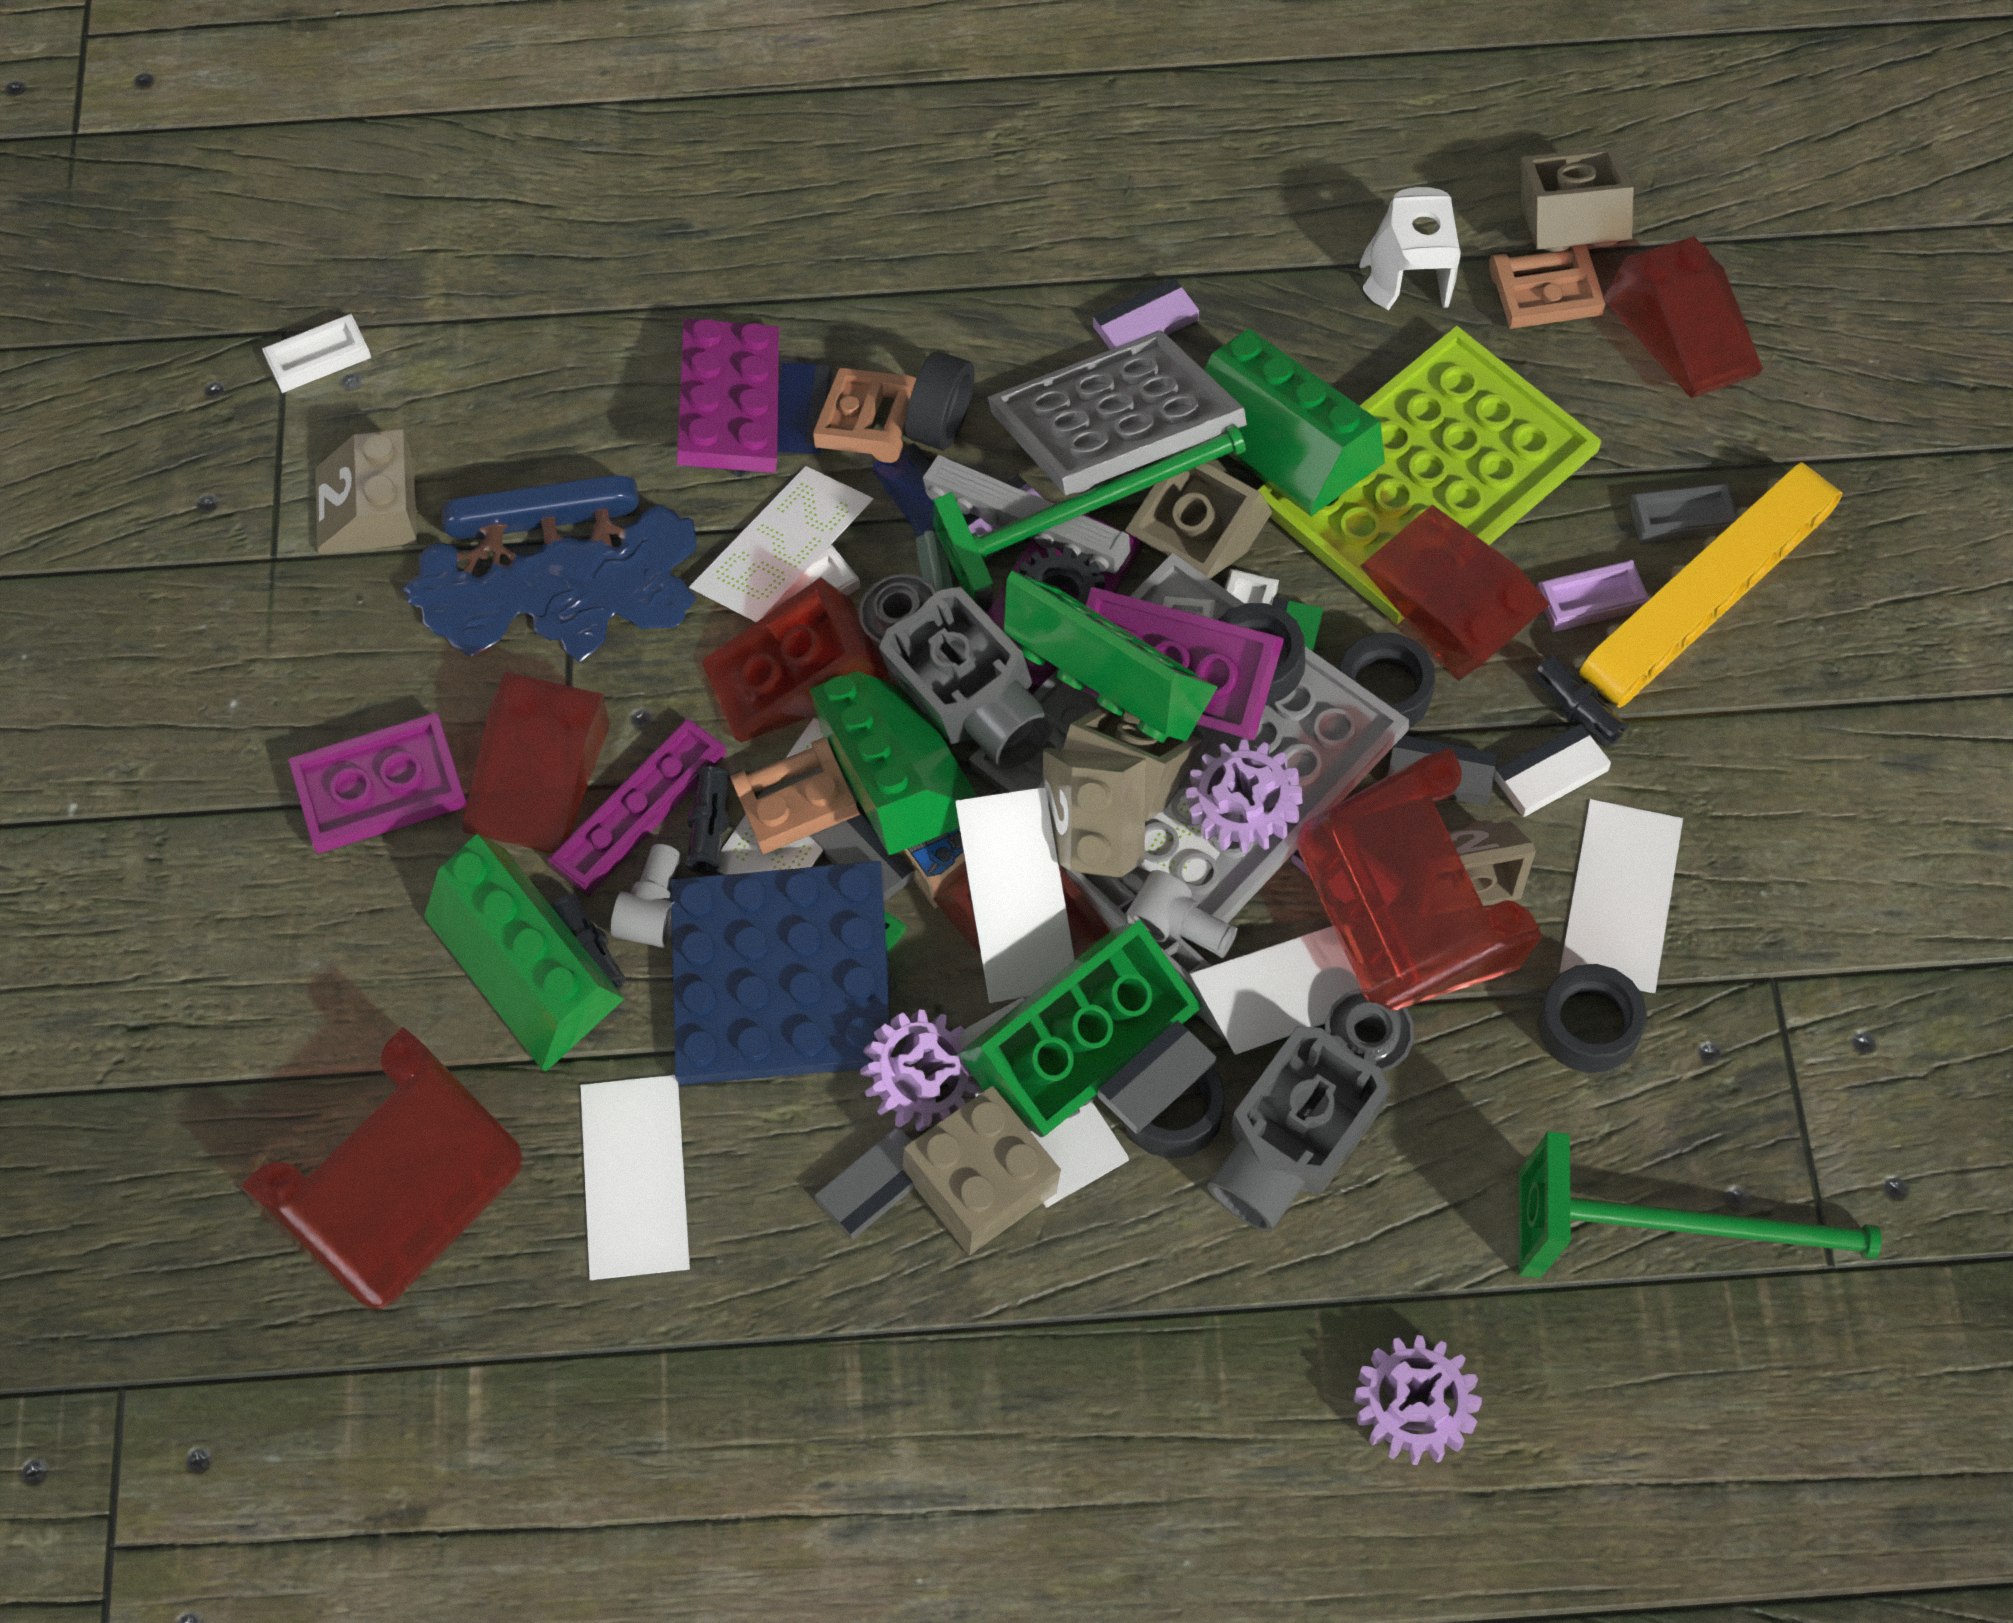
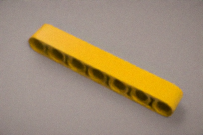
[1579,462,1843,708]

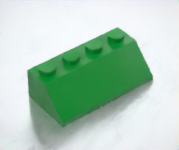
[1204,328,1385,516]
[1004,570,1218,743]
[809,671,978,855]
[424,833,625,1071]
[957,920,1202,1138]

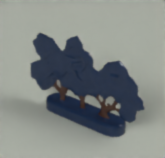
[402,475,696,662]

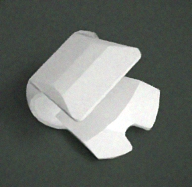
[1359,187,1461,310]

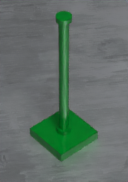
[933,424,1246,611]
[1518,1131,1882,1278]

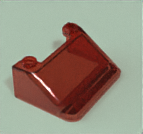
[1297,748,1542,1010]
[241,1027,523,1308]

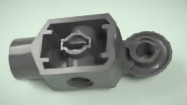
[858,573,1054,769]
[1208,988,1414,1232]

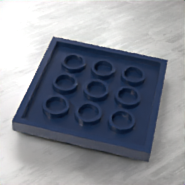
[671,861,893,1085]

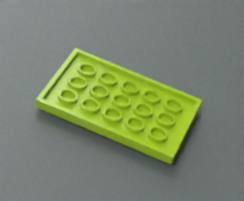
[1257,326,1601,625]

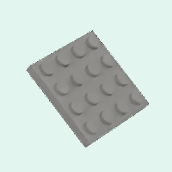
[988,330,1247,495]

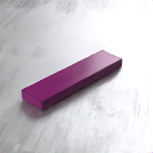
[547,718,727,897]

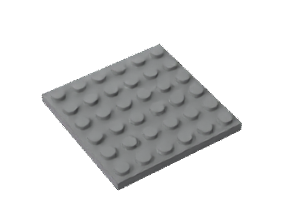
[969,553,1409,924]

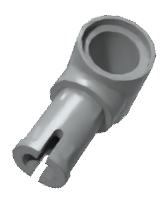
[611,844,680,948]
[1124,870,1237,958]

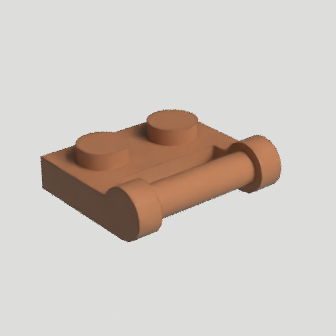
[1489,244,1605,329]
[813,368,917,463]
[730,737,860,855]

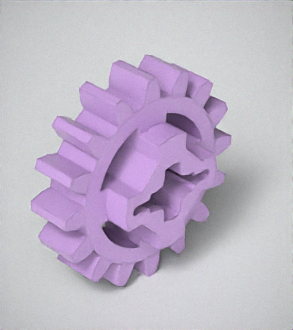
[1186,739,1302,853]
[860,1010,979,1131]
[1354,1335,1482,1465]

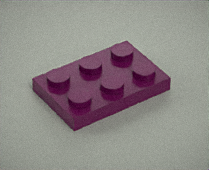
[288,712,468,854]

